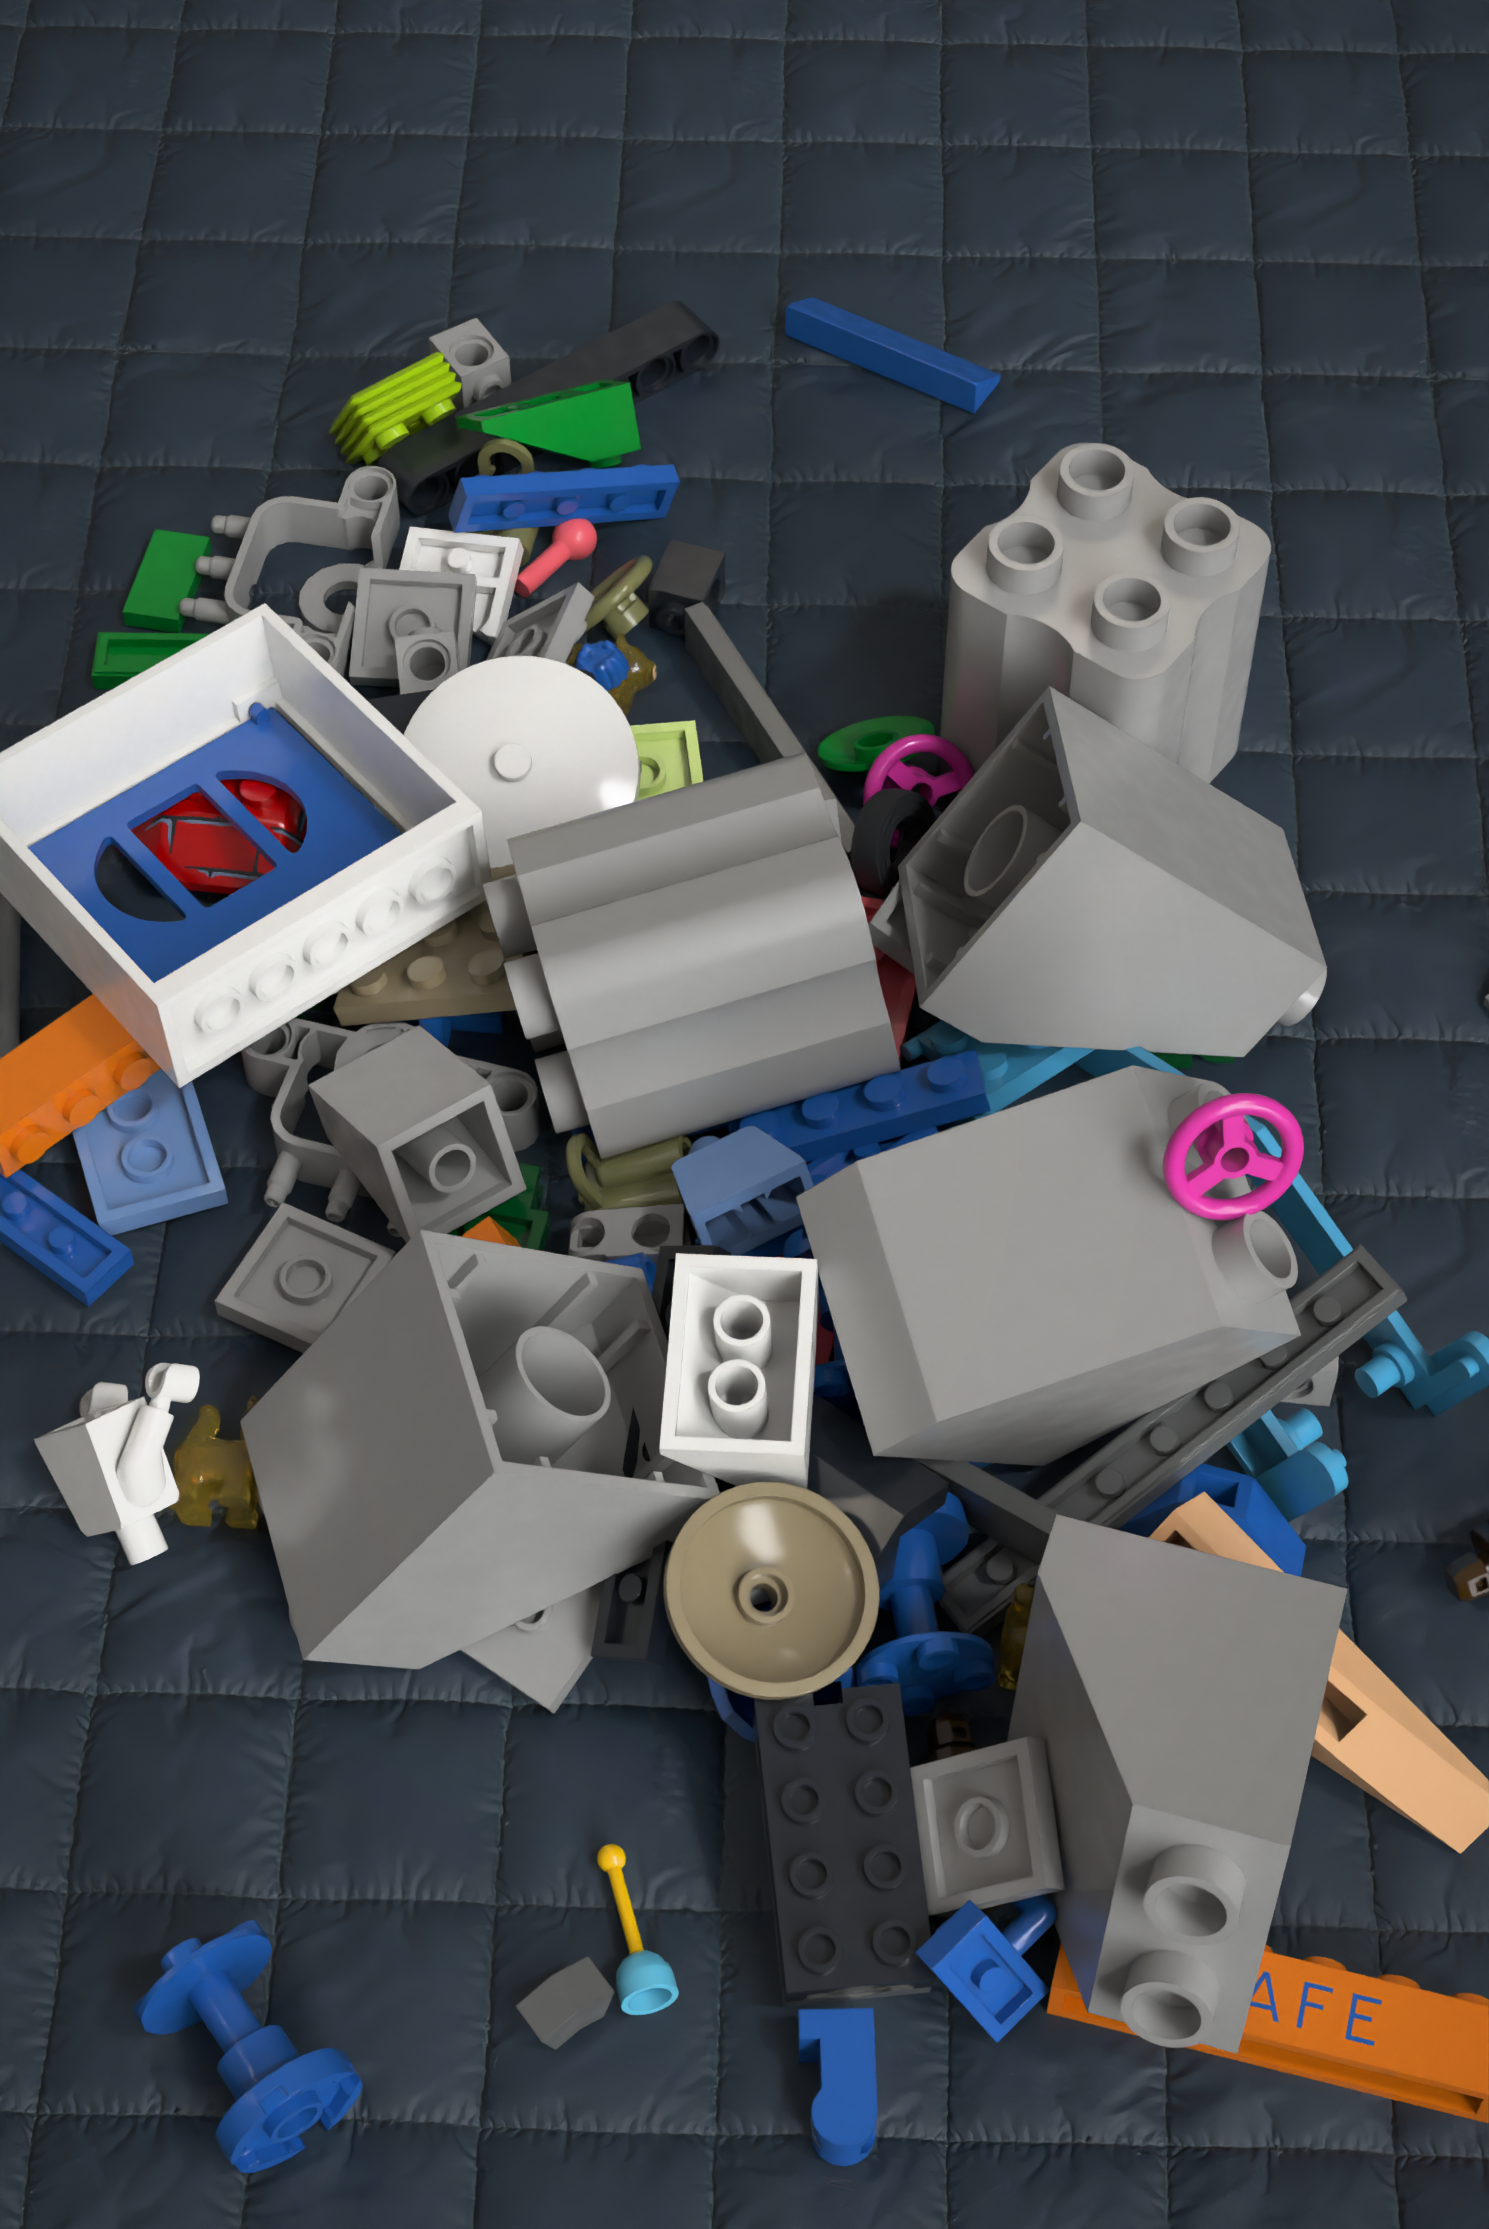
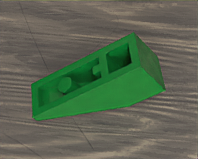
[456,379,641,468]

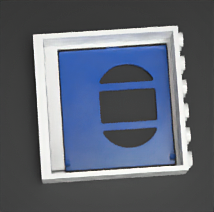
[0,603,492,1088]

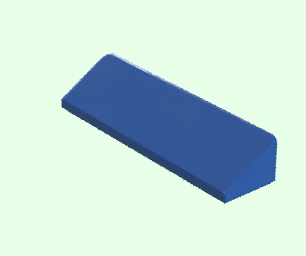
[785,297,1001,414]

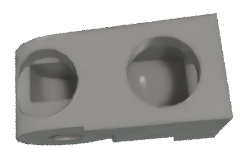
[568,1203,693,1265]

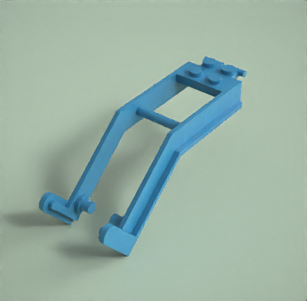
[900,1020,1489,1522]

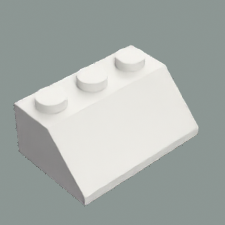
[659,1253,819,1489]

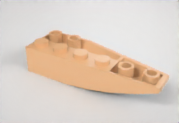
[1148,1491,1489,1854]

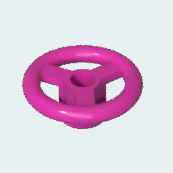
[863,734,974,850]
[1163,1093,1304,1220]

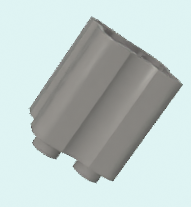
[938,443,1271,791]
[483,752,900,1159]

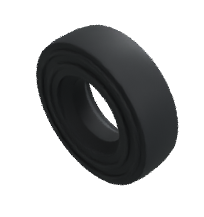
[851,788,936,898]

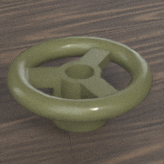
[584,555,653,640]

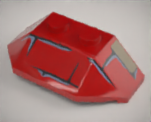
[113,779,307,895]

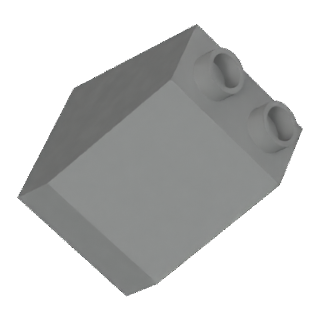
[898,686,1327,1057]
[796,1065,1301,1466]
[240,1229,720,1669]
[1007,1514,1347,2054]

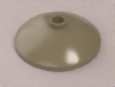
[663,1482,879,1700]

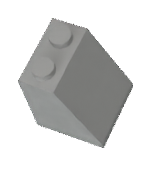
[308,1025,527,1243]

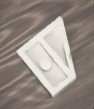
[399,527,524,646]

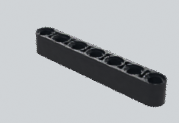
[377,301,720,515]

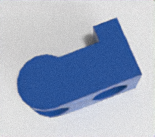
[797,2008,878,2166]

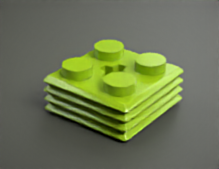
[328,352,462,466]

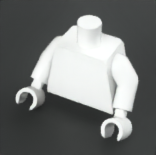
[34,1363,200,1565]

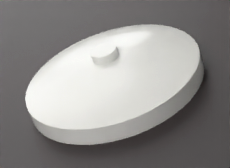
[404,656,641,868]

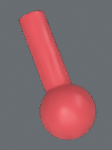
[514,519,597,598]

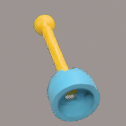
[597,1844,679,2015]

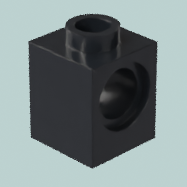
[648,539,725,636]

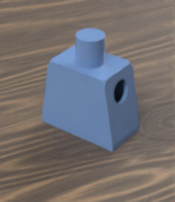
[671,1126,814,1256]

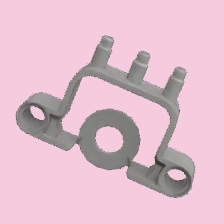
[180,466,400,681]
[241,1018,541,1237]

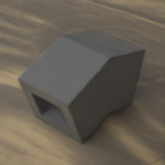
[516,1956,615,2050]

